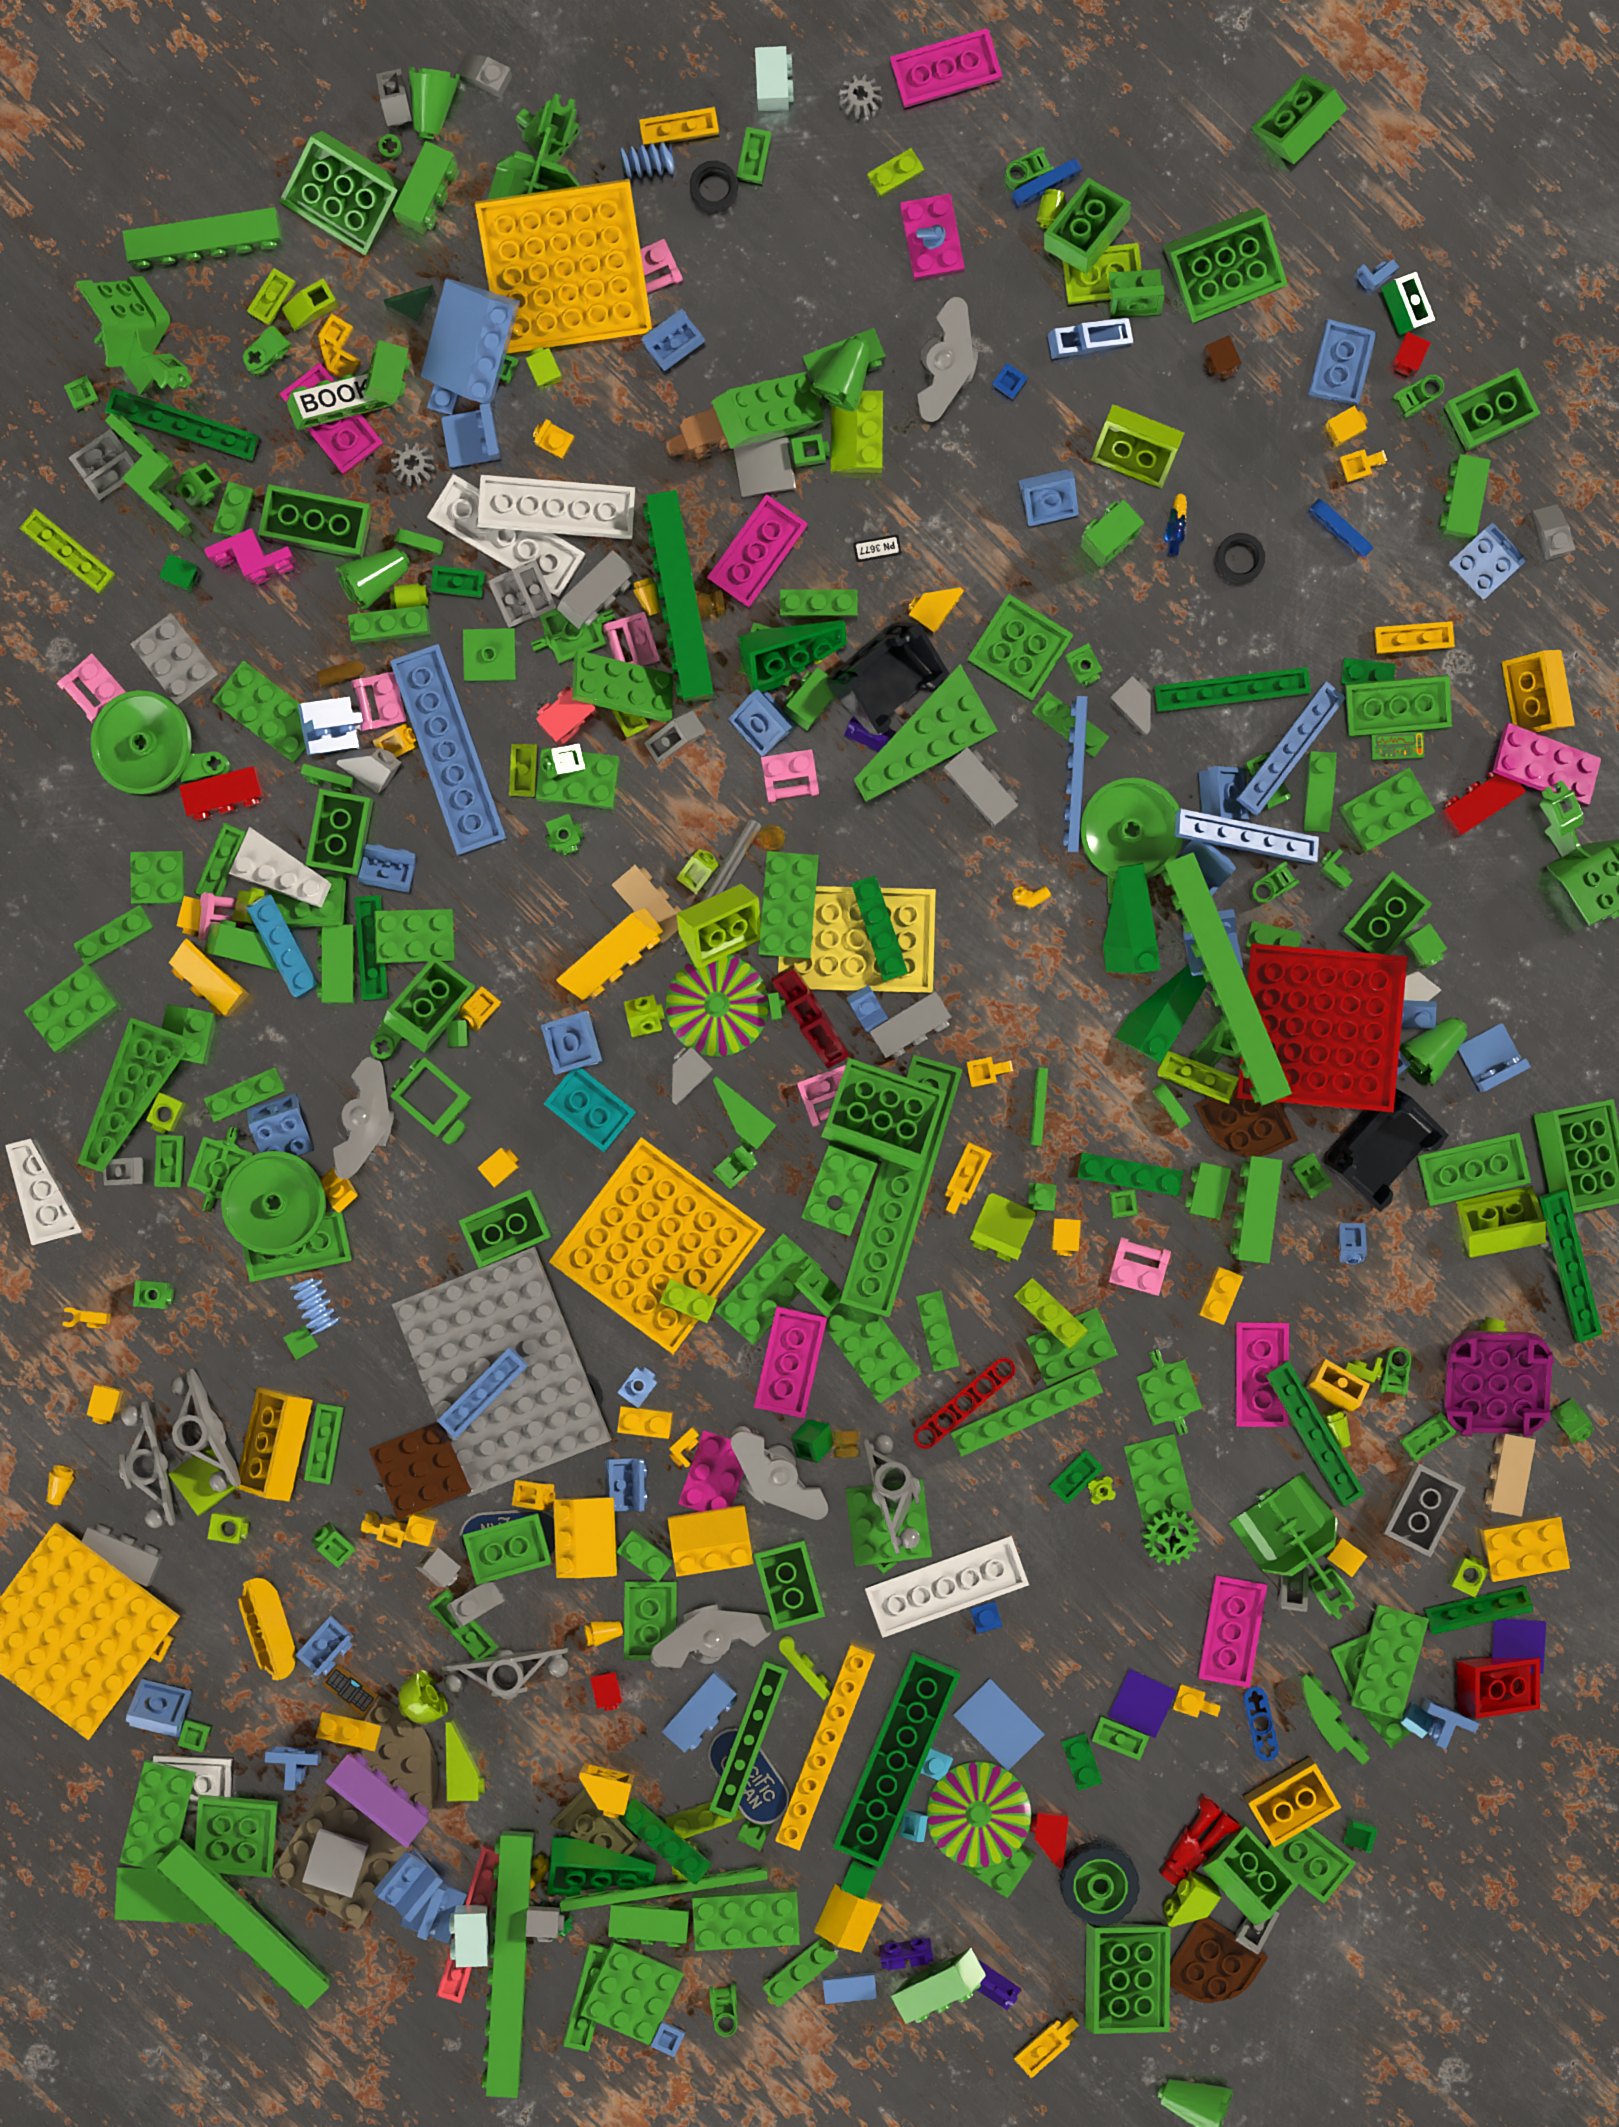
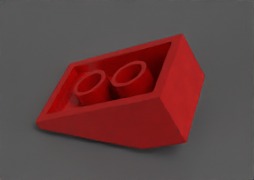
[1457,1658,1540,1719]

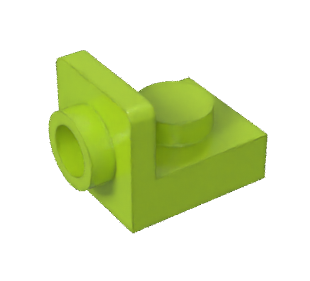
[676,849,720,894]
[1343,1357,1385,1383]

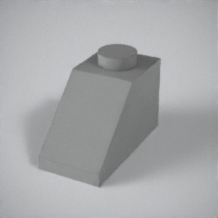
[455,52,512,99]
[376,68,412,126]
[1532,504,1575,561]
[1109,676,1151,737]
[644,711,706,764]
[336,747,401,794]
[672,1047,713,1106]
[447,1581,504,1628]

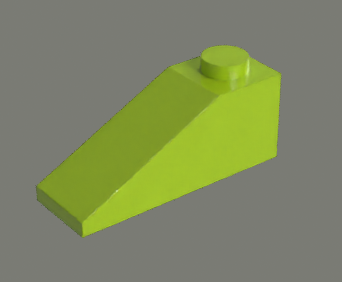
[445,1720,485,1801]

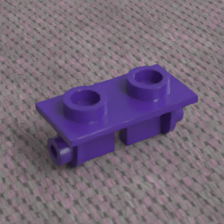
[844,716,897,752]
[879,1938,934,1971]
[977,1959,1021,2010]

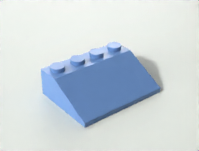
[420,278,520,404]

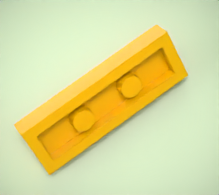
[639,107,719,147]
[1374,621,1455,654]

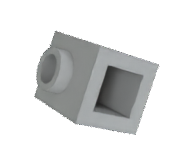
[415,1547,461,1588]
[526,1906,565,1942]

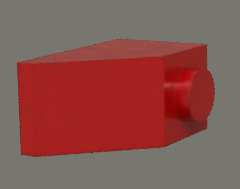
[1029,1810,1069,1869]

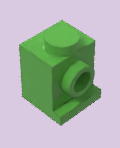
[791,434,830,468]
[1065,643,1103,686]
[1027,1183,1057,1211]
[133,1280,174,1309]

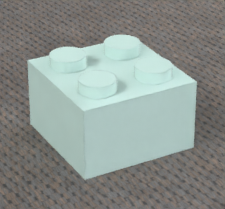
[755,46,794,112]
[449,1904,489,1967]

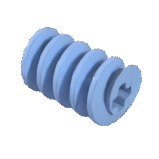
[620,142,674,180]
[289,1278,339,1336]

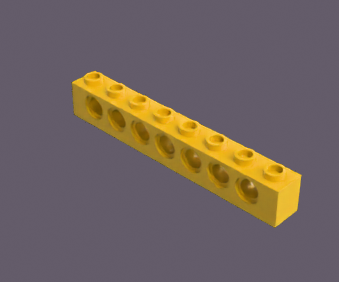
[775,1642,875,1851]

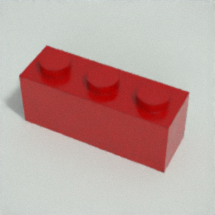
[179,766,264,821]
[1441,771,1526,837]

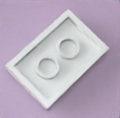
[153,1755,233,1811]

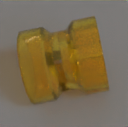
[696,589,726,619]
[759,825,785,852]
[834,1430,860,1458]

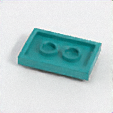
[544,1068,637,1152]

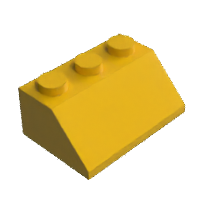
[1502,650,1575,734]
[169,938,249,1017]
[553,1497,617,1578]
[668,1505,754,1577]
[1243,1757,1341,1847]
[579,1763,635,1818]

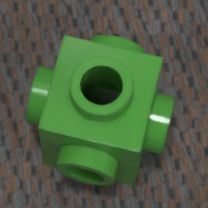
[175,462,222,508]
[545,813,584,856]

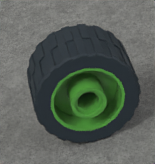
[1059,1841,1140,1926]

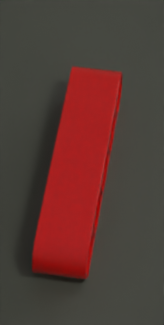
[913,1357,1016,1449]

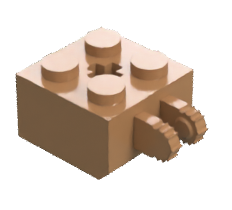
[666,407,730,460]

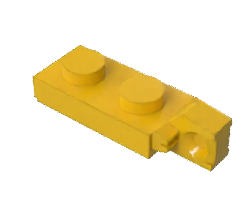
[945,1142,992,1214]
[1013,2014,1079,2078]

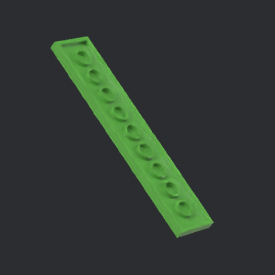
[840,1055,963,1318]

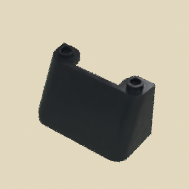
[825,622,950,736]
[1323,1088,1449,1212]

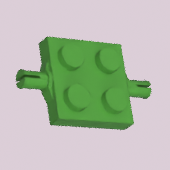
[530,608,615,664]
[187,1126,254,1213]
[1136,1349,1202,1436]

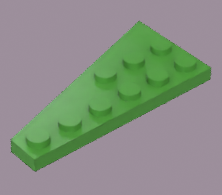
[853,664,998,802]
[77,1017,194,1172]

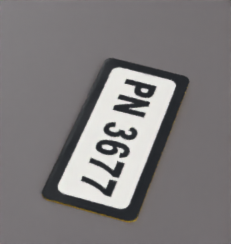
[853,534,902,562]

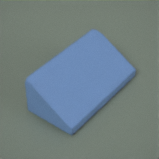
[823,1972,877,2004]

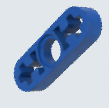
[1011,158,1083,206]
[1309,498,1373,558]
[1243,1686,1279,1761]

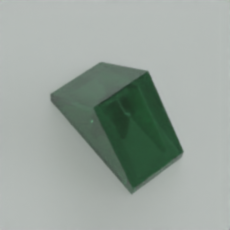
[383,285,436,326]

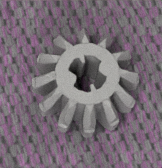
[839,74,882,119]
[391,442,435,487]

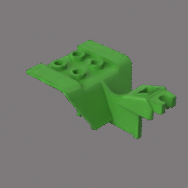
[487,93,581,200]
[75,276,192,395]
[1539,780,1619,926]
[1229,1471,1355,1619]

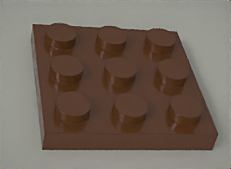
[368,1422,471,1522]

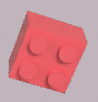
[536,686,598,747]

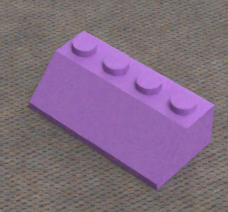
[325,1751,431,1848]

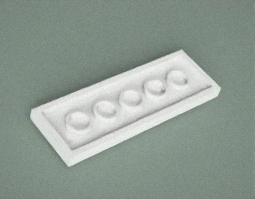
[427,474,586,598]
[477,475,635,539]
[865,1536,1029,1638]

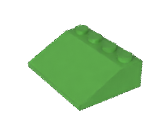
[279,131,405,256]
[1163,207,1288,323]
[821,1058,947,1171]
[1534,1099,1619,1213]
[1085,1923,1171,2034]

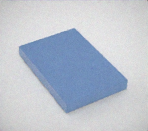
[1308,319,1377,407]
[953,1678,1045,1771]

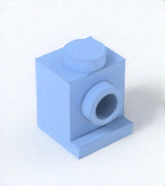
[617,1366,657,1408]

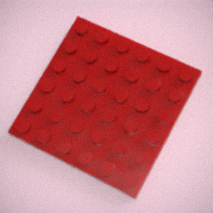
[1237,943,1408,1113]

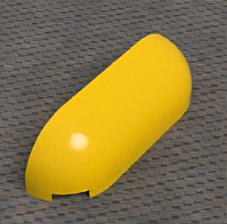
[238,1578,296,1680]

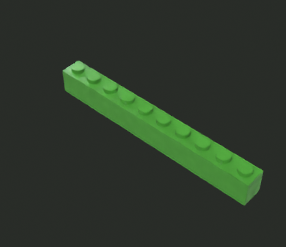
[1161,852,1292,1107]
[482,1831,534,2098]

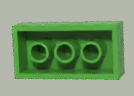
[712,372,825,449]
[258,484,373,559]
[1230,1156,1282,1264]
[692,1888,800,1951]

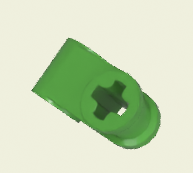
[1004,147,1054,190]
[243,326,292,375]
[1393,375,1444,418]
[180,752,230,783]
[1249,861,1300,905]
[370,1014,404,1062]
[1379,1346,1411,1397]
[709,1984,738,2037]

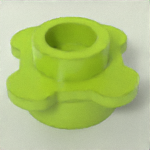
[1088,1476,1116,1504]

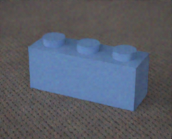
[662,1671,737,1753]

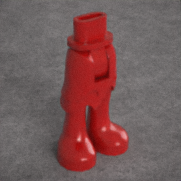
[1159,1795,1242,1886]

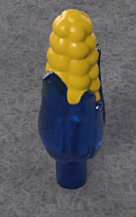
[1166,494,1187,556]

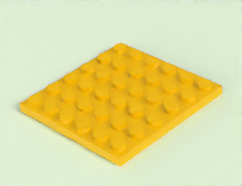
[475,179,652,354]
[549,1137,766,1354]
[0,1522,181,1740]

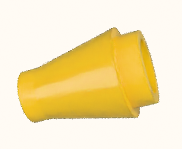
[633,577,662,616]
[46,1465,74,1506]
[584,1621,623,1647]

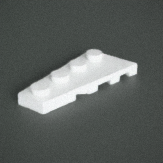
[229,827,332,908]
[5,1139,82,1246]

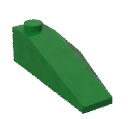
[738,620,847,692]
[1103,863,1161,974]
[1115,964,1209,1064]
[547,1837,656,1896]

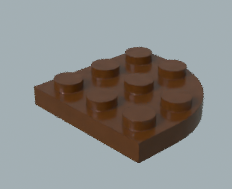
[1194,1086,1298,1157]
[1170,1917,1268,2003]

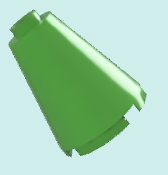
[408,67,460,139]
[810,336,871,412]
[335,548,410,612]
[1399,1017,1467,1087]
[1158,2079,1233,2127]

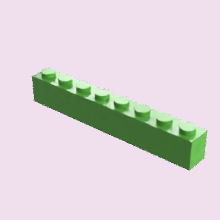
[157,1838,330,2009]

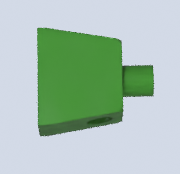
[515,107,580,164]

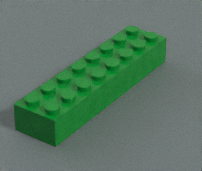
[642,490,715,705]
[833,1651,961,1868]

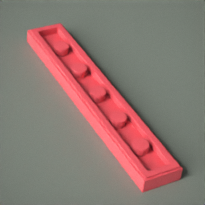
[436,1844,499,2003]

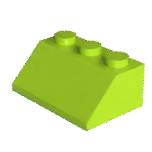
[831,391,883,473]
[1091,404,1184,489]
[676,884,761,969]
[1456,1186,1546,1258]

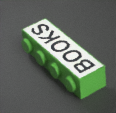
[286,369,392,430]

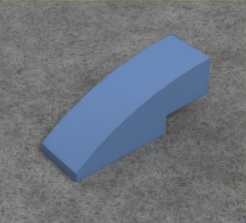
[1047,318,1133,359]

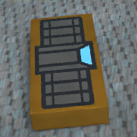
[322,1663,379,1716]

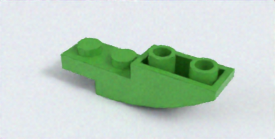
[1300,1672,1370,1765]

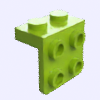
[969,1193,1036,1262]

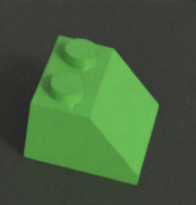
[162,1004,218,1065]

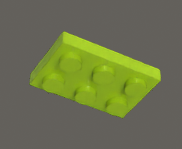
[1062,243,1142,305]

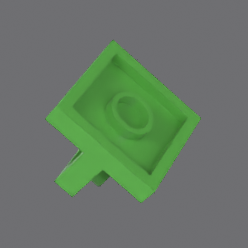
[1108,269,1165,318]

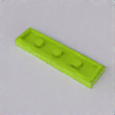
[19,509,116,594]

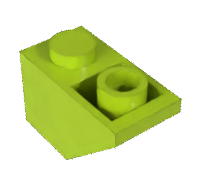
[282,278,339,332]
[1163,1871,1222,1927]

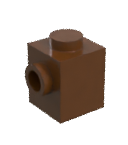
[1204,335,1242,379]

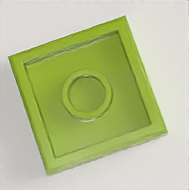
[168,1448,241,1516]

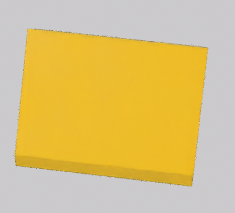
[814,1883,882,1953]

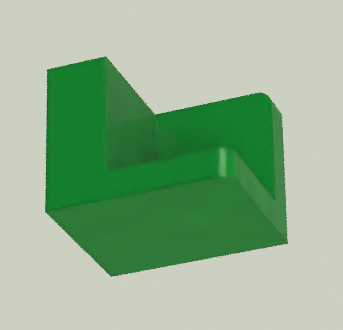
[159,554,201,593]
[791,1419,834,1463]
[1342,1818,1378,1854]
[840,1861,877,1900]

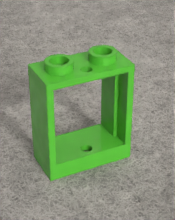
[390,1057,473,1137]

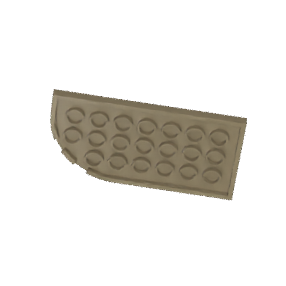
[272,1695,439,1929]

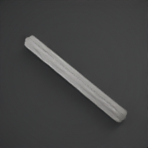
[673,819,761,956]

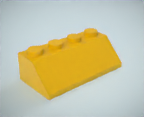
[556,908,664,1000]
[236,1387,312,1502]

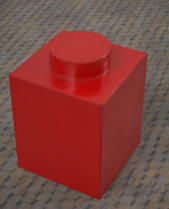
[1391,332,1431,376]
[590,1670,623,1711]

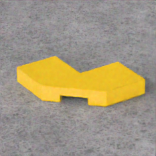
[318,313,362,379]

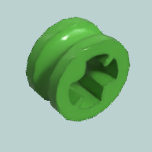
[378,134,402,159]

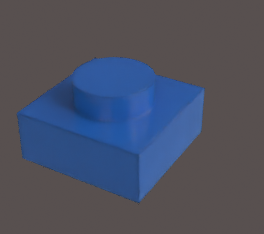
[992,363,1028,400]
[970,1601,1002,1634]

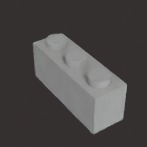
[557,550,635,630]
[943,747,1018,827]
[869,991,952,1060]
[81,1524,163,1587]

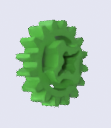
[1142,1508,1199,1566]

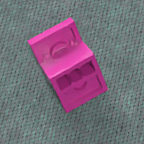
[204,528,298,585]

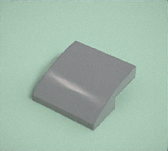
[68,428,135,500]
[734,438,796,498]
[487,560,557,628]
[302,1828,369,1898]

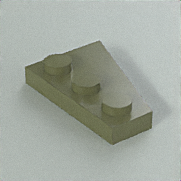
[549,1788,641,1855]

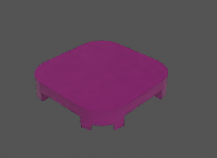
[1444,1331,1554,1437]

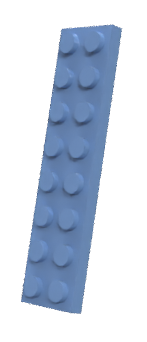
[390,644,507,856]

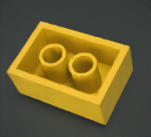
[1479,1515,1570,1582]

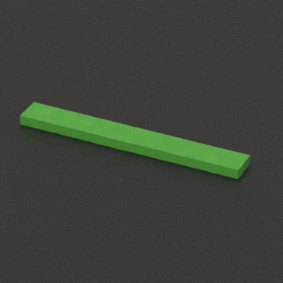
[560,1866,768,1912]

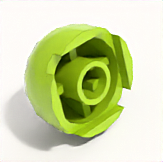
[398,1670,448,1724]

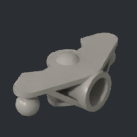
[917,296,978,422]
[333,1057,394,1179]
[170,1369,241,1492]
[118,1401,175,1528]
[730,1426,828,1520]
[863,1435,921,1554]
[650,1605,773,1668]
[441,1647,569,1699]

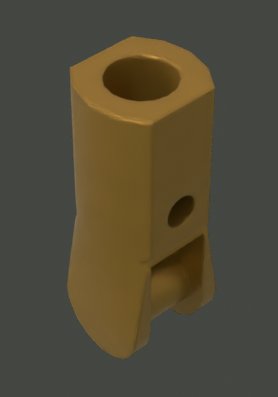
[317,660,365,687]

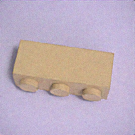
[612,865,682,945]
[1485,1433,1536,1517]

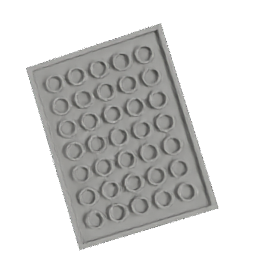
[392,1247,612,1497]

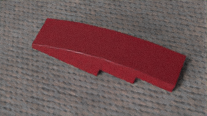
[772,965,850,1068]

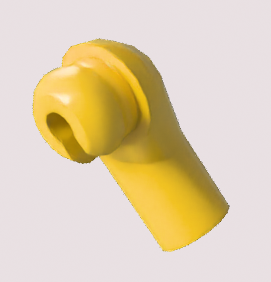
[1012,886,1052,908]
[530,1855,550,1890]

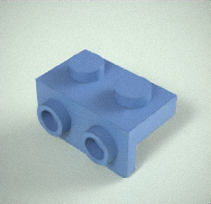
[641,309,705,371]
[358,844,415,893]
[605,1458,647,1511]
[295,1616,354,1677]

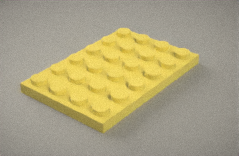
[778,886,936,993]

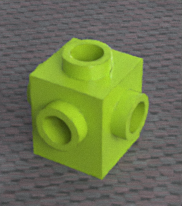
[624,995,665,1037]

